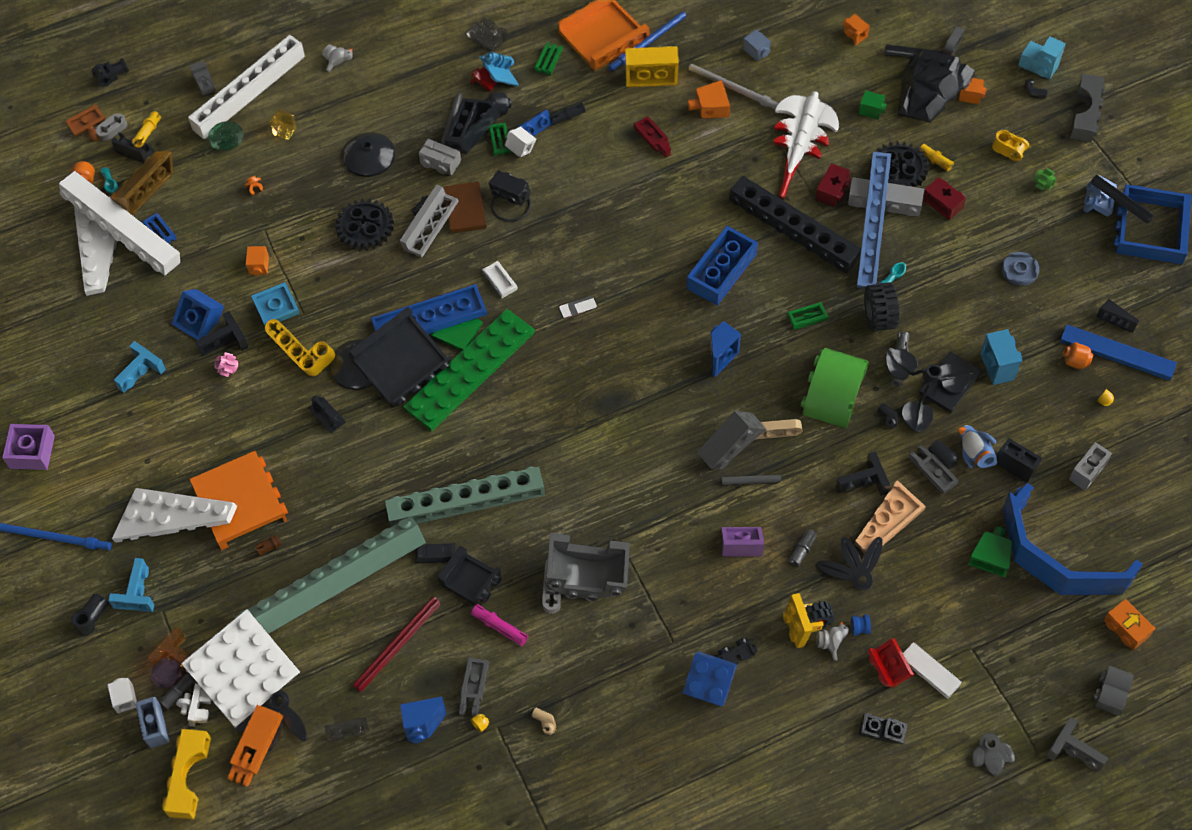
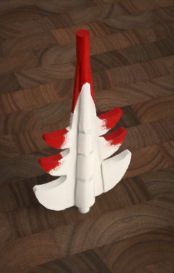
[773,91,839,200]

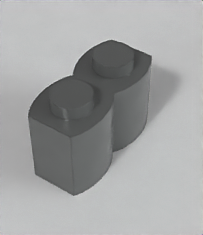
[1093,666,1134,716]

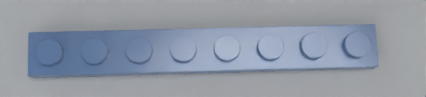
[857,152,891,289]

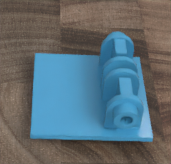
[479,52,519,86]

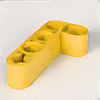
[265,319,335,377]

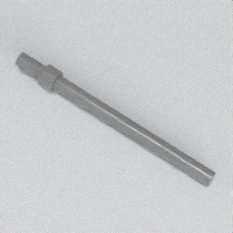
[689,64,779,110]

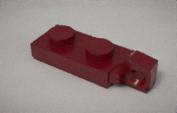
[633,116,671,158]

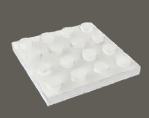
[182,610,300,727]

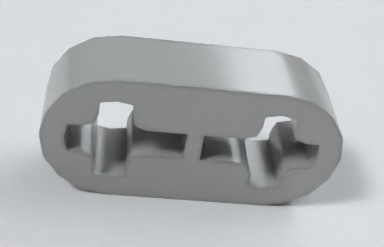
[96,113,127,141]

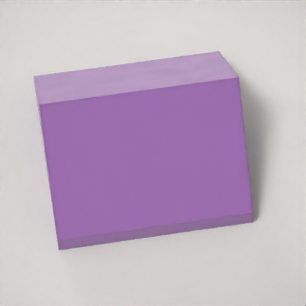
[722,527,764,557]

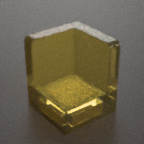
[270,109,297,140]

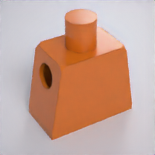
[687,80,730,118]

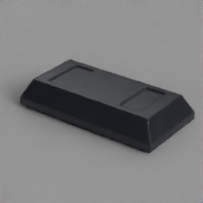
[415,543,455,563]

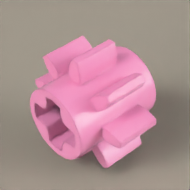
[215,352,238,377]

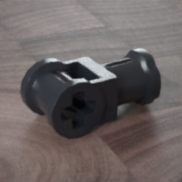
[92,58,129,87]

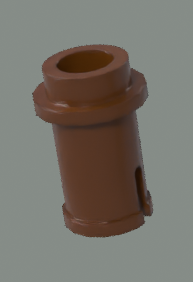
[255,535,282,556]

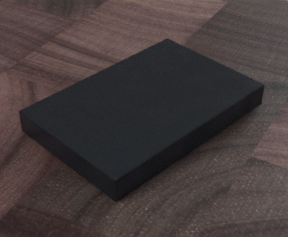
[919,351,982,414]

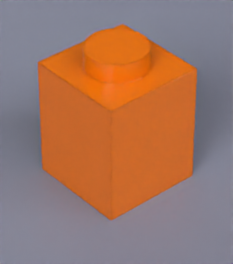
[958,78,986,104]
[246,246,269,276]

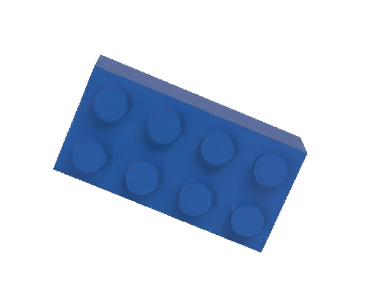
[686,226,758,306]

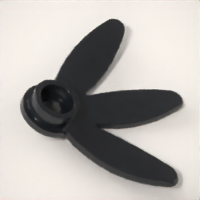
[817,537,883,591]
[236,690,307,751]

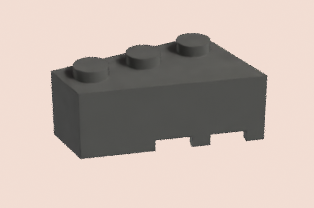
[697,411,766,469]

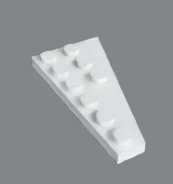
[74,197,118,295]

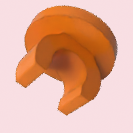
[244,176,263,196]

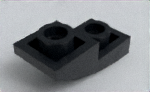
[859,713,907,744]

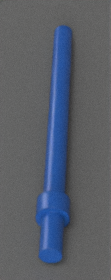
[608,12,686,71]
[0,523,112,550]

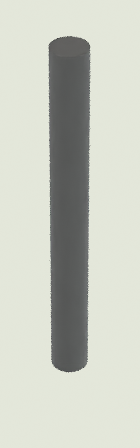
[440,94,463,146]

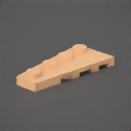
[855,480,926,554]

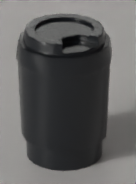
[928,440,958,469]

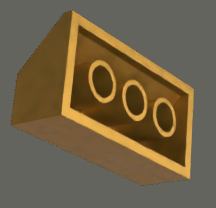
[110,150,174,216]

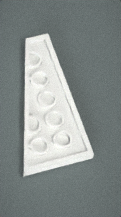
[112,488,237,543]

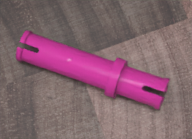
[471,604,528,647]

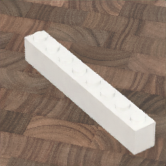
[188,35,305,139]
[59,171,180,276]

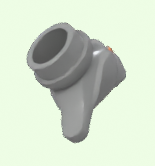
[322,44,353,72]
[816,622,848,661]

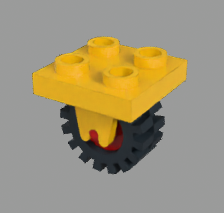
[783,593,835,648]

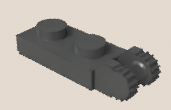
[908,445,959,495]
[459,658,489,716]

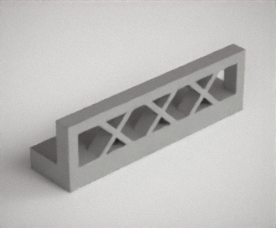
[400,185,459,257]

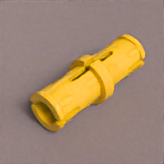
[918,144,954,172]

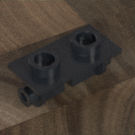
[308,395,346,433]
[714,637,758,664]

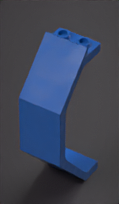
[1002,483,1143,595]

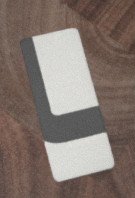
[559,296,597,318]

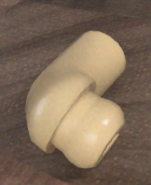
[532,708,556,735]

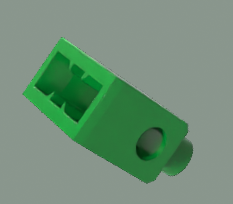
[968,527,1012,578]

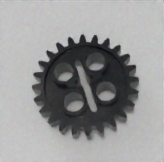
[870,141,929,187]
[335,198,394,251]

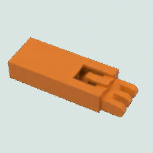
[228,705,283,787]

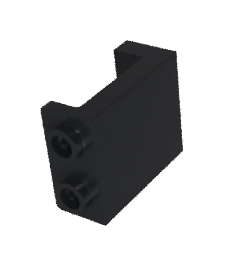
[438,546,502,606]

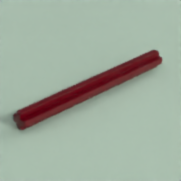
[353,597,440,692]

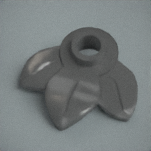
[972,733,1014,776]

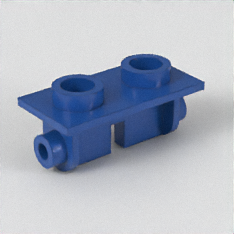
[516,109,552,136]

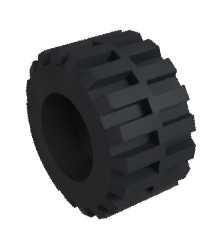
[864,282,900,332]

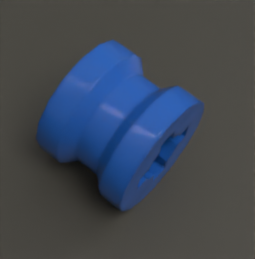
[851,614,871,636]

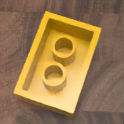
[625,46,679,87]

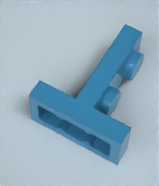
[114,341,166,393]
[108,558,154,612]

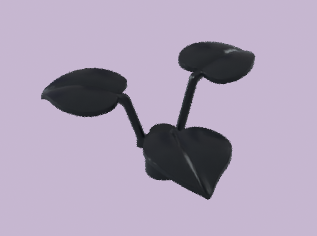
[886,348,973,432]

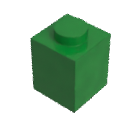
[859,90,887,120]

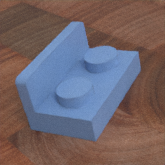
[1083,176,1117,217]

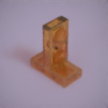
[147,627,189,673]

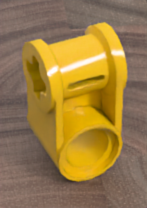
[992,130,1029,161]

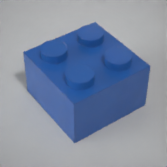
[683,651,737,707]

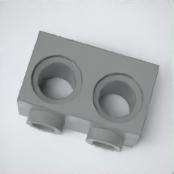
[1069,442,1112,491]

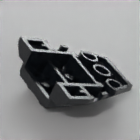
[898,50,975,123]

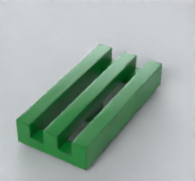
[535,42,563,75]
[489,122,512,157]
[786,302,828,330]

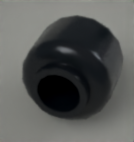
[485,92,512,115]

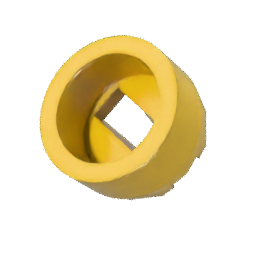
[1097,389,1114,406]
[470,714,489,733]

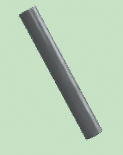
[722,475,781,485]

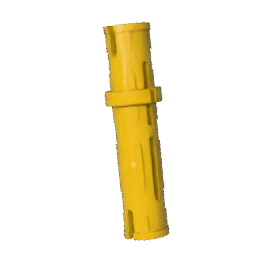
[132,111,161,148]

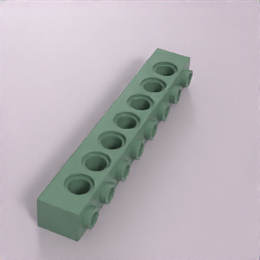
[385,467,545,527]

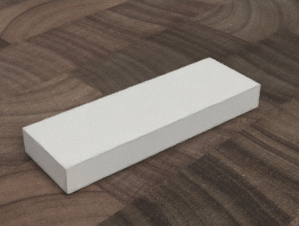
[903,642,962,699]

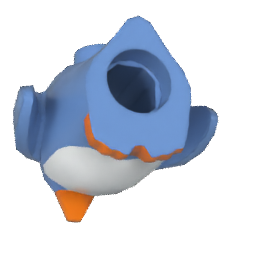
[958,425,997,468]

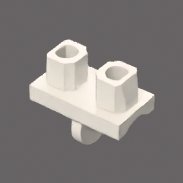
[176,684,212,727]

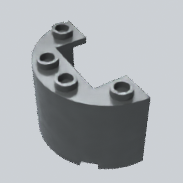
[546,533,630,601]

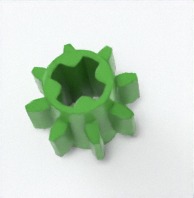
[1034,168,1057,191]

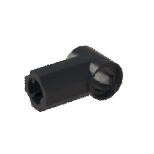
[72,593,109,636]

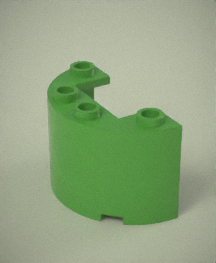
[801,348,869,429]

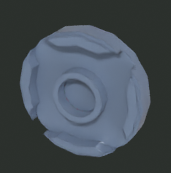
[1001,252,1039,286]

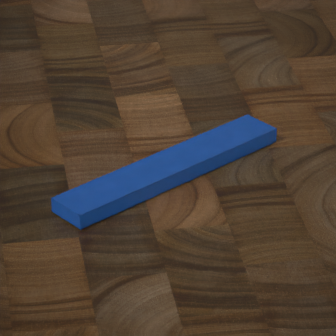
[1060,325,1177,381]

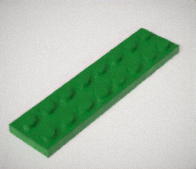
[404,309,535,432]

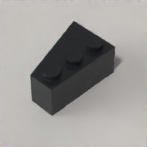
[446,98,500,154]

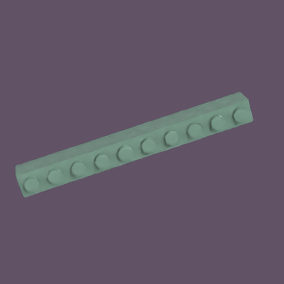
[234,517,426,634]

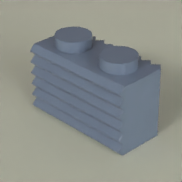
[135,697,169,748]

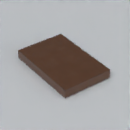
[444,181,487,234]

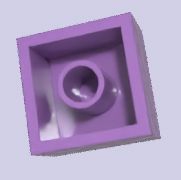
[3,424,55,470]

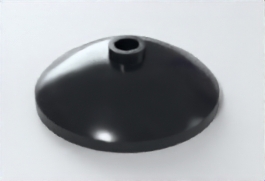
[342,132,395,177]
[330,340,373,390]

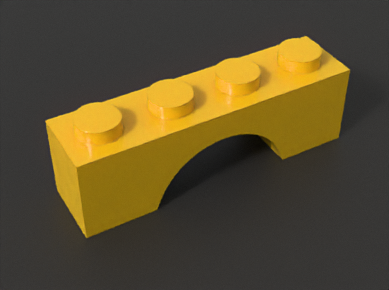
[163,729,211,820]

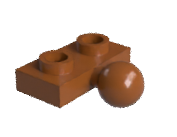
[65,104,106,142]

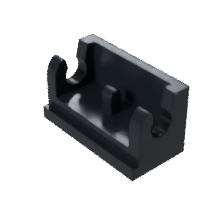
[111,132,155,163]
[996,438,1043,483]

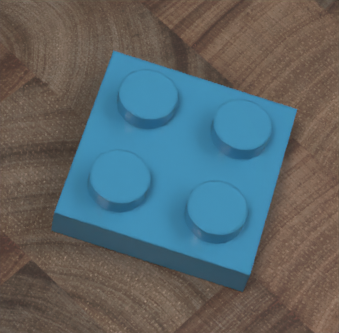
[251,282,300,326]

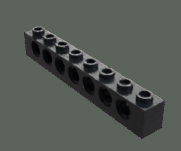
[729,176,861,273]

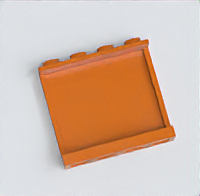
[558,0,649,71]
[190,451,288,551]

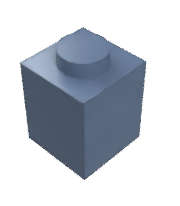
[743,29,771,61]

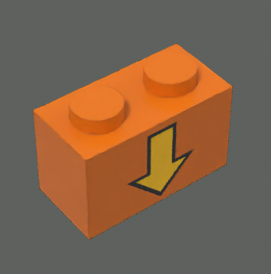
[1104,599,1156,650]

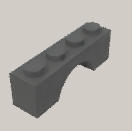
[1070,74,1106,143]

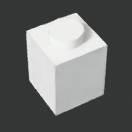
[505,127,536,158]
[108,678,137,713]

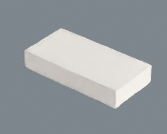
[482,261,518,298]

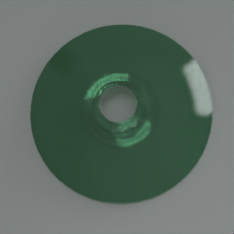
[208,121,244,151]

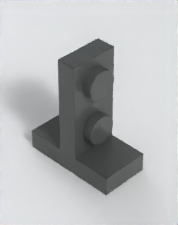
[1046,717,1108,771]

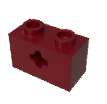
[815,163,852,207]
[923,177,966,221]

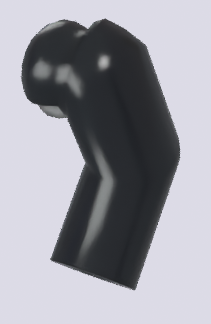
[1023,79,1047,98]
[878,403,898,429]

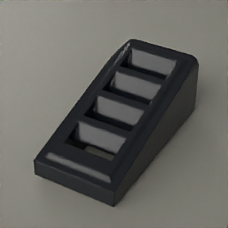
[1096,299,1139,333]

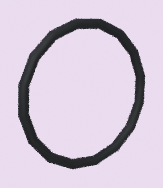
[491,196,531,222]

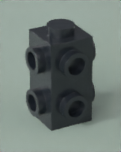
[489,170,531,206]

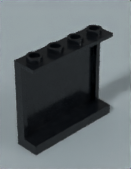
[348,307,452,408]

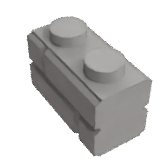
[419,139,461,175]

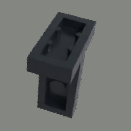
[195,311,249,357]
[836,452,890,496]

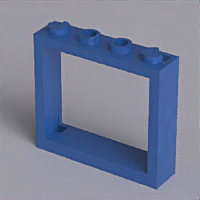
[1114,184,1192,264]

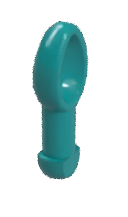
[101,167,118,194]
[881,262,906,283]

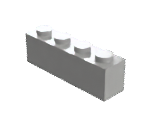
[848,177,924,217]

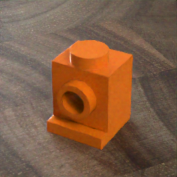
[842,14,870,45]

